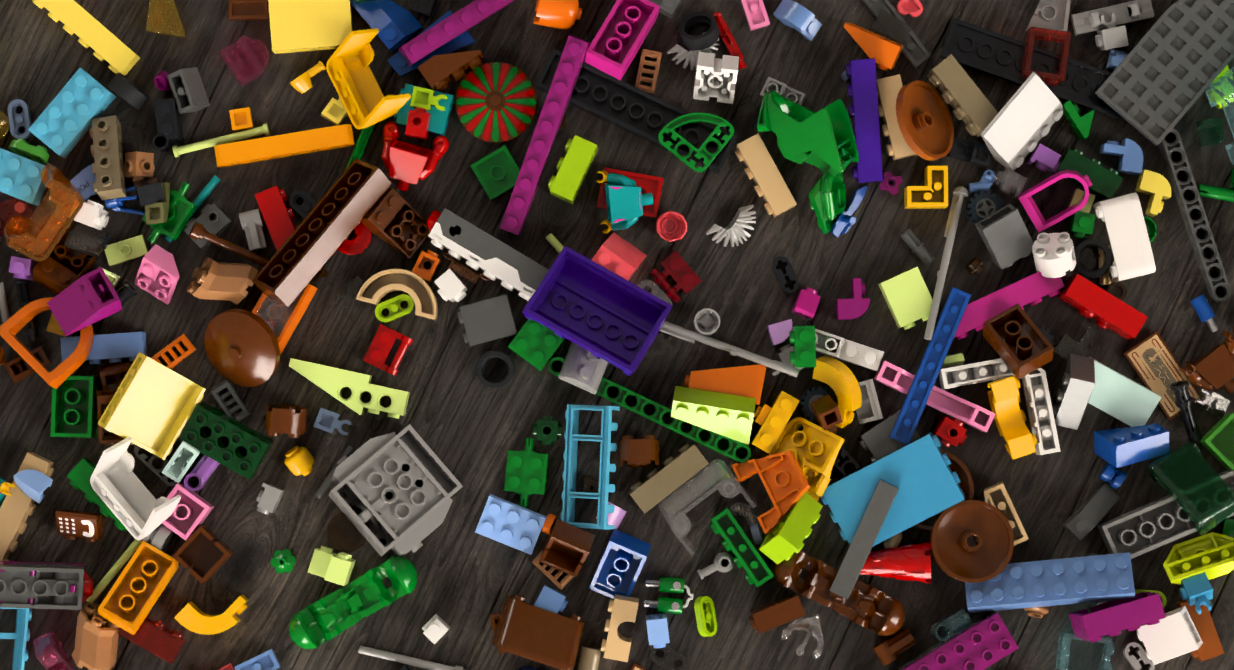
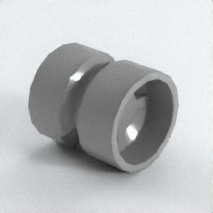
[693,308,720,336]
[140,525,174,551]

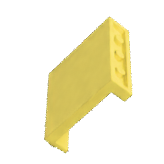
[268,0,353,54]
[97,352,206,460]

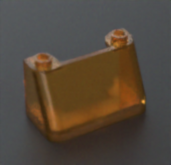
[3,162,84,261]

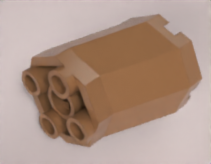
[187,257,258,305]
[72,602,120,670]

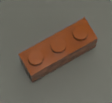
[1175,600,1225,662]

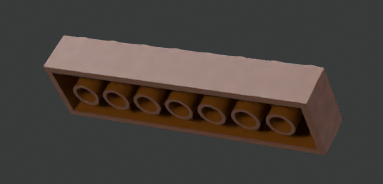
[252,159,392,307]

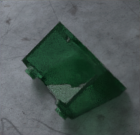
[1148,442,1234,536]

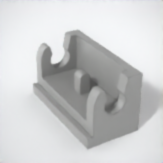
[856,379,883,424]

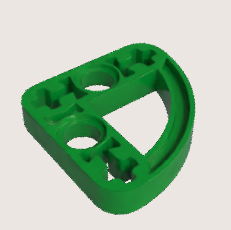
[658,113,734,173]

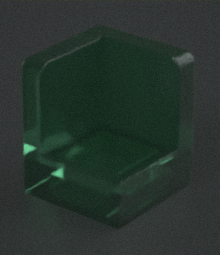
[1196,117,1225,146]

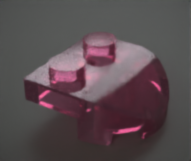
[219,36,270,87]

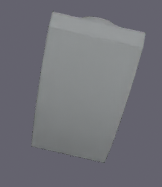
[760,76,806,106]

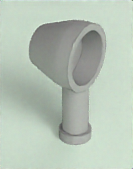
[697,552,734,580]

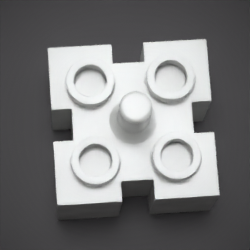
[693,52,739,104]

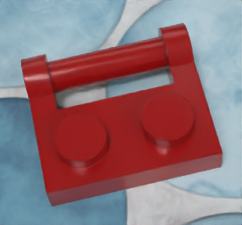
[363,324,413,376]

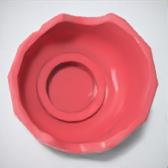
[656,211,687,242]

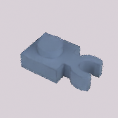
[313,408,352,435]

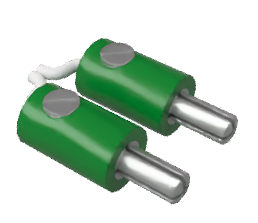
[644,577,693,614]

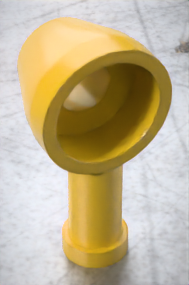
[290,61,326,94]

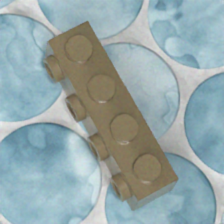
[89,115,126,200]
[629,443,709,514]

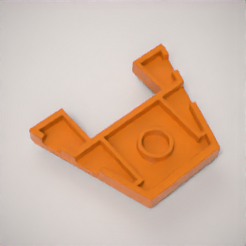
[731,450,810,535]

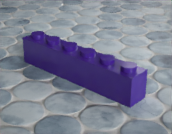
[845,58,883,183]

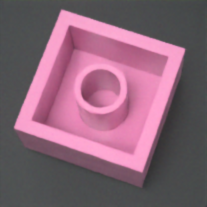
[162,483,214,541]

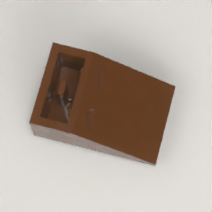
[418,50,484,92]
[361,188,430,259]
[32,226,104,295]

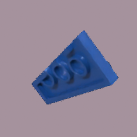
[387,10,475,77]

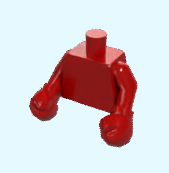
[381,121,449,191]

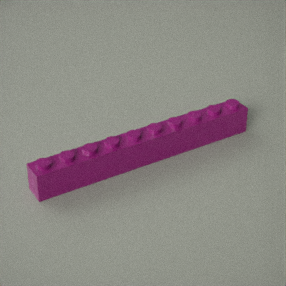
[500,35,590,235]

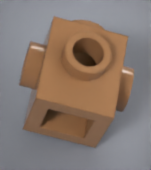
[124,151,155,181]

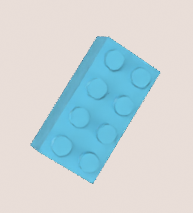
[28,68,117,158]
[0,148,53,206]

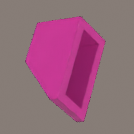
[791,287,821,320]

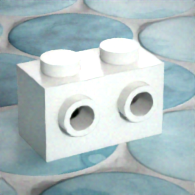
[69,200,109,230]
[434,268,468,302]

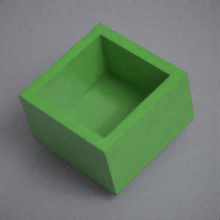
[1199,413,1234,471]

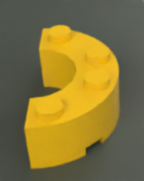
[987,375,1037,460]

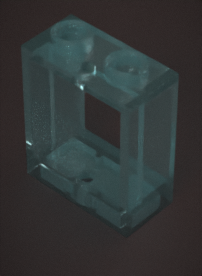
[1055,631,1115,670]

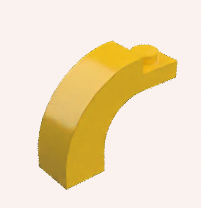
[812,355,862,428]
[174,594,249,635]

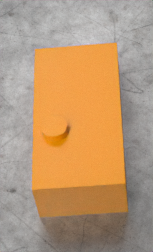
[98,541,179,635]

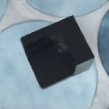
[134,177,165,206]

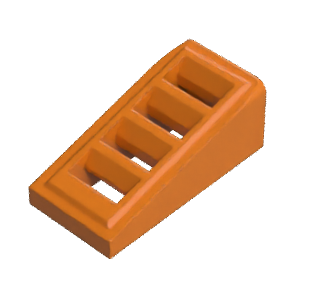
[151,334,197,370]

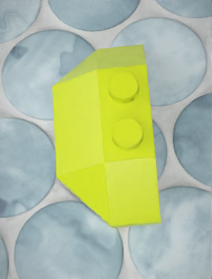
[1163,532,1234,585]

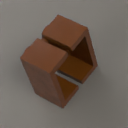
[539,519,595,577]
[173,525,234,584]

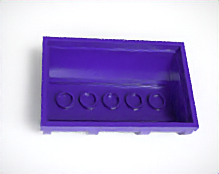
[523,246,672,376]

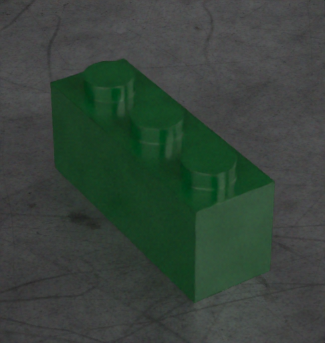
[1055,148,1123,200]

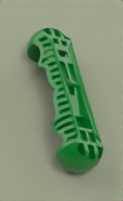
[289,556,418,649]

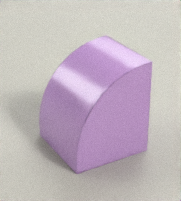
[767,319,792,346]
[596,501,627,529]

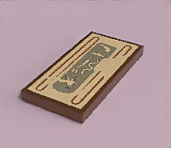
[1122,331,1203,421]

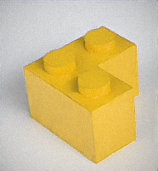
[904,166,948,209]

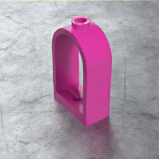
[1018,170,1093,233]

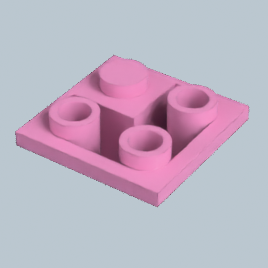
[134,244,180,305]

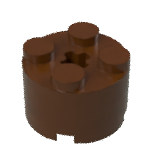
[265,404,308,438]
[618,435,659,468]

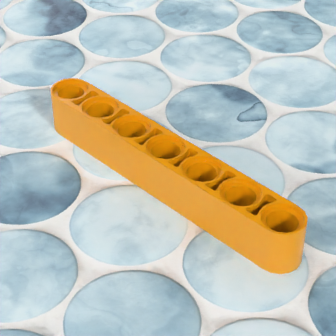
[214,124,355,167]

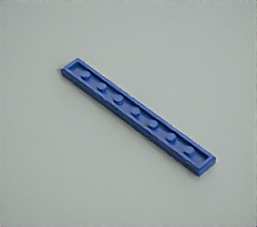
[889,287,971,445]

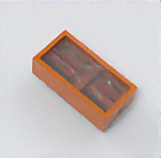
[252,284,318,355]

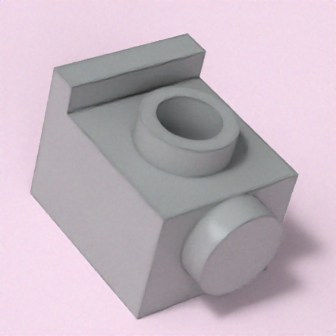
[256,482,285,515]

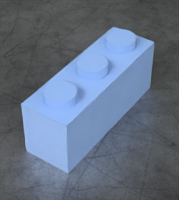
[645,613,670,648]

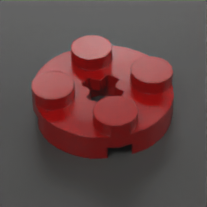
[337,222,372,255]

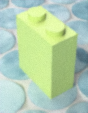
[878,266,932,330]

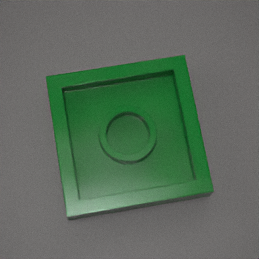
[470,145,520,201]

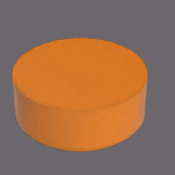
[542,513,557,535]

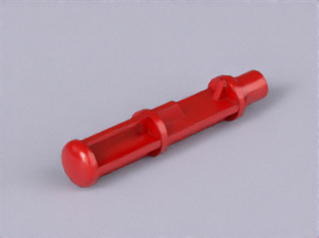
[712,12,747,70]

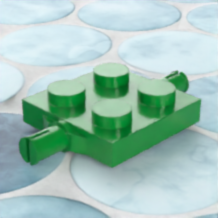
[141,181,197,244]
[504,438,549,507]

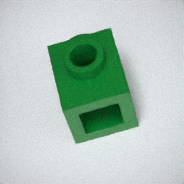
[1067,211,1096,239]

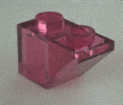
[33,631,73,670]

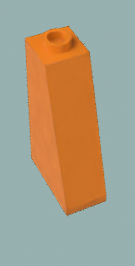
[684,364,767,405]

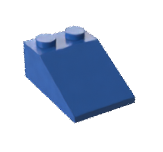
[589,529,651,599]

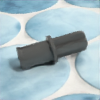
[901,229,935,267]

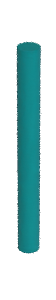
[164,175,221,243]

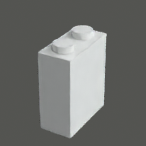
[1136,606,1203,665]

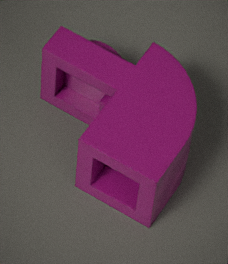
[836,278,870,320]

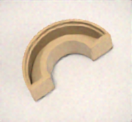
[356,269,438,321]

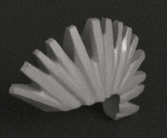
[667,32,719,70]
[706,204,756,247]

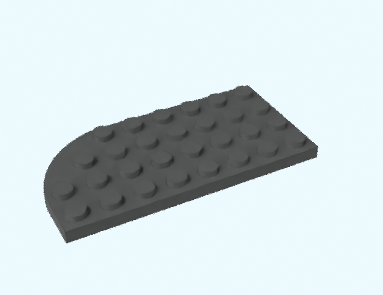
[1095,0,1234,146]

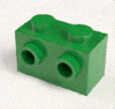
[789,326,816,368]

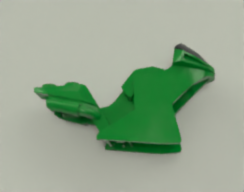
[752,91,859,234]

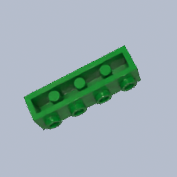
[710,507,774,588]

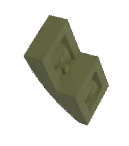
[145,182,170,225]

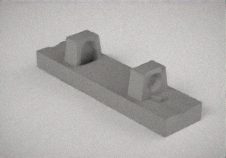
[1070,0,1155,36]

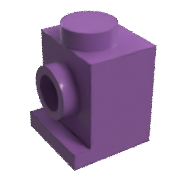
[1027,143,1061,172]
[9,256,37,281]

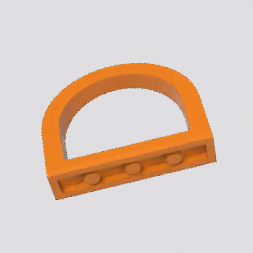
[0,297,94,389]

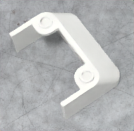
[1093,192,1156,283]
[90,436,181,540]

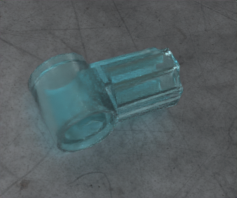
[931,608,973,641]

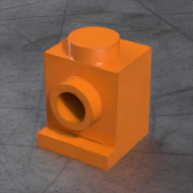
[412,250,441,283]

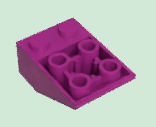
[47,267,122,337]

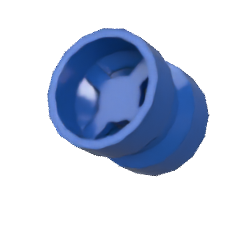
[1098,463,1127,490]

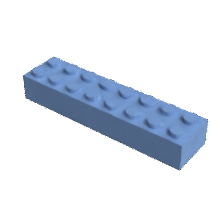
[965,552,1135,613]

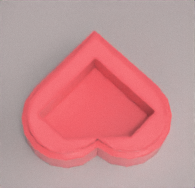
[896,0,923,17]

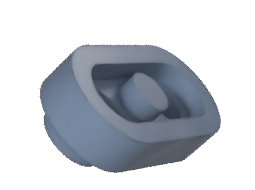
[8,99,32,140]

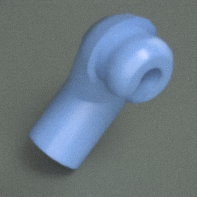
[968,170,995,193]

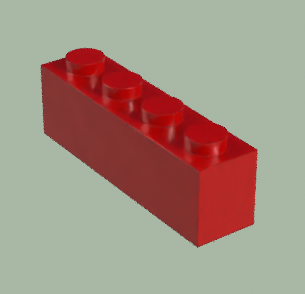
[254,186,298,251]

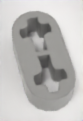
[1123,641,1155,670]

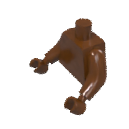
[1179,327,1234,394]

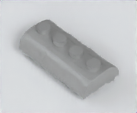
[559,342,608,395]

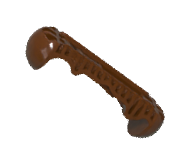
[773,550,905,636]

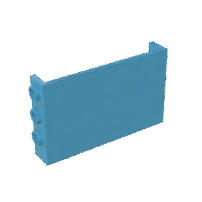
[821,432,965,546]

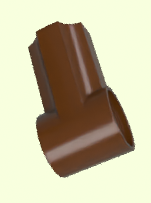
[873,628,917,666]

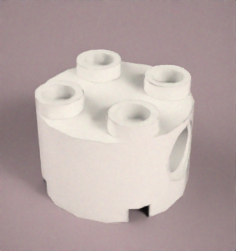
[1032,232,1076,278]

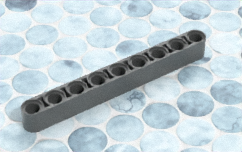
[1158,128,1231,302]

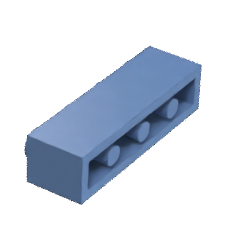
[60,331,147,365]

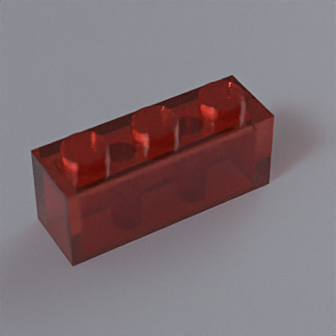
[118,615,187,664]

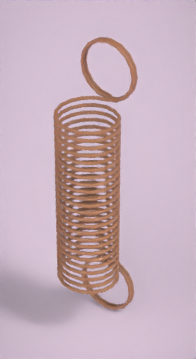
[443,253,490,284]

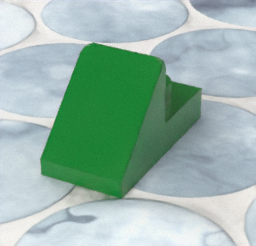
[1062,100,1095,141]

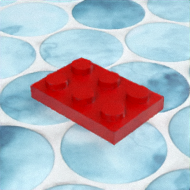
[597,167,664,218]

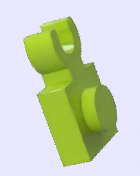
[410,86,448,111]

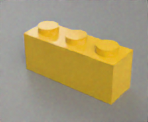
[750,391,800,454]

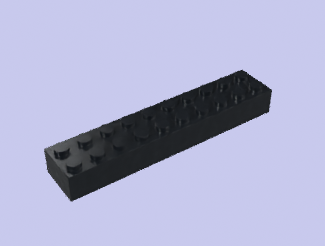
[536,49,737,175]

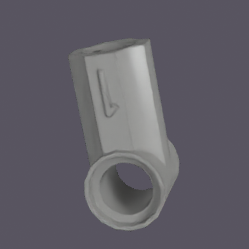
[239,209,267,251]

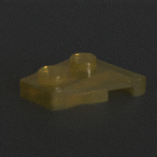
[146,0,185,38]

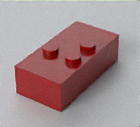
[1057,274,1148,339]

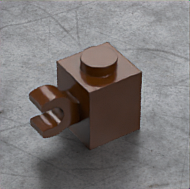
[810,394,843,433]

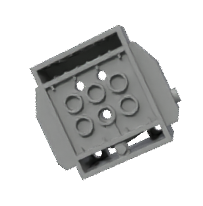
[329,424,463,557]

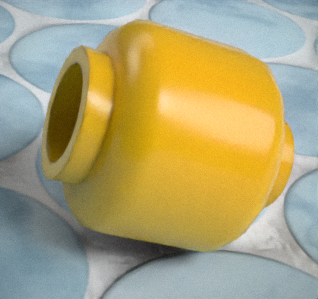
[284,446,315,476]

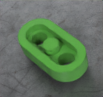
[9,138,50,164]

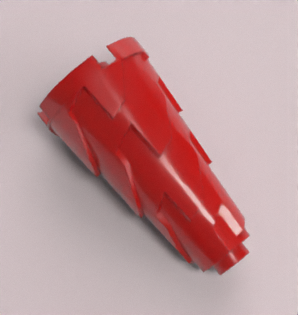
[860,542,931,583]

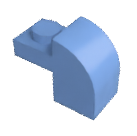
[773,0,822,41]
[1099,138,1143,175]

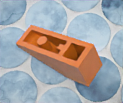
[844,22,904,71]

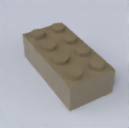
[927,54,998,138]

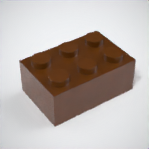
[983,304,1054,379]

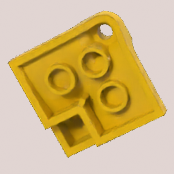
[769,417,845,497]

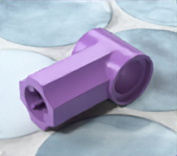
[184,455,220,491]

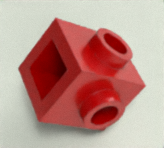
[933,416,967,448]

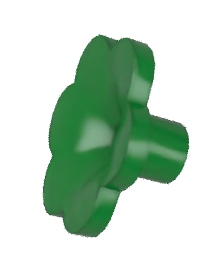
[270,549,296,574]

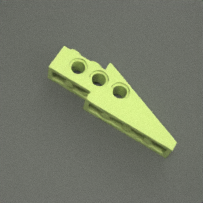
[289,358,410,419]

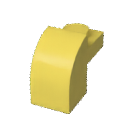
[1135,170,1171,217]

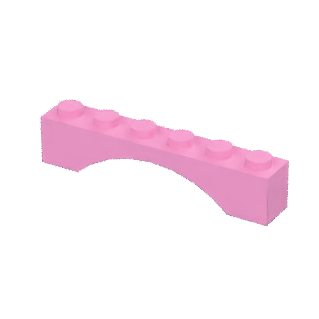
[874,361,995,432]

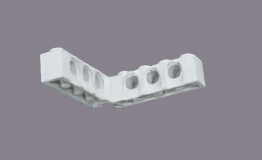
[938,358,1061,455]

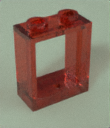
[1021,27,1071,86]

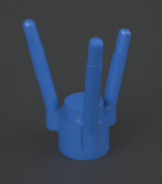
[105,185,145,215]

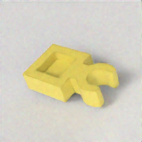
[321,97,347,126]

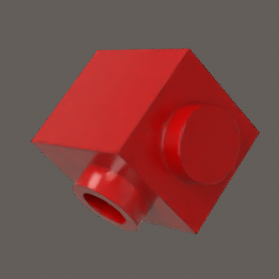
[405,107,431,140]

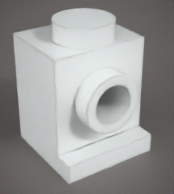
[422,614,450,644]

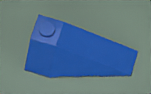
[350,0,423,53]

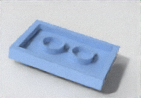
[475,494,547,555]

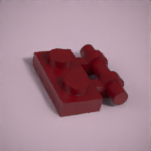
[650,251,702,303]

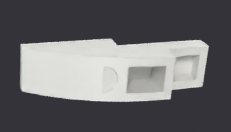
[815,329,885,372]

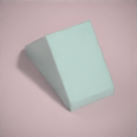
[161,441,200,483]

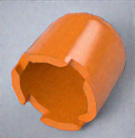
[533,0,582,29]

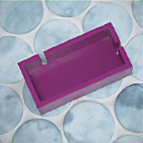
[1069,591,1166,642]

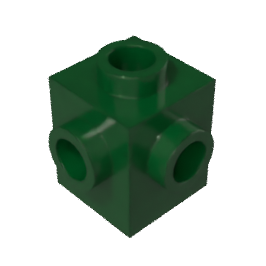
[533,416,562,445]

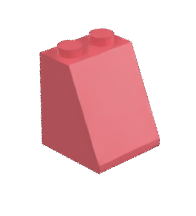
[592,232,647,281]

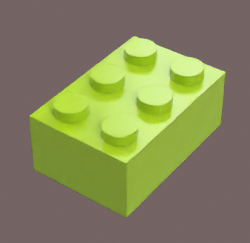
[548,135,598,205]
[759,492,823,564]

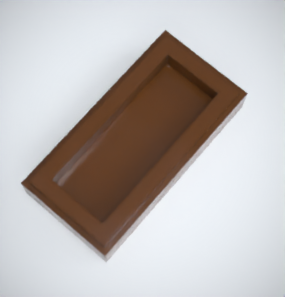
[228,0,270,21]

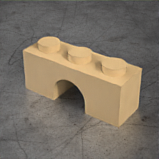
[601,594,639,662]

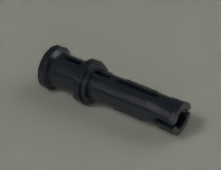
[1170,380,1202,442]

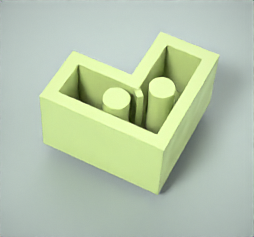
[308,546,356,586]

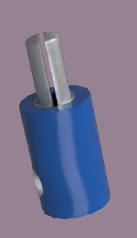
[1190,294,1218,332]

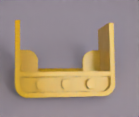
[326,28,411,129]

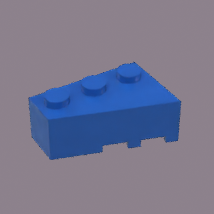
[1094,424,1169,468]

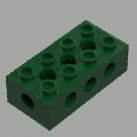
[178,402,273,480]

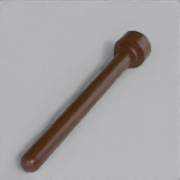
[189,222,269,266]

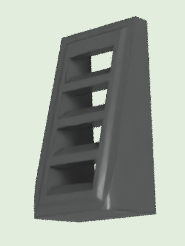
[211,379,250,421]

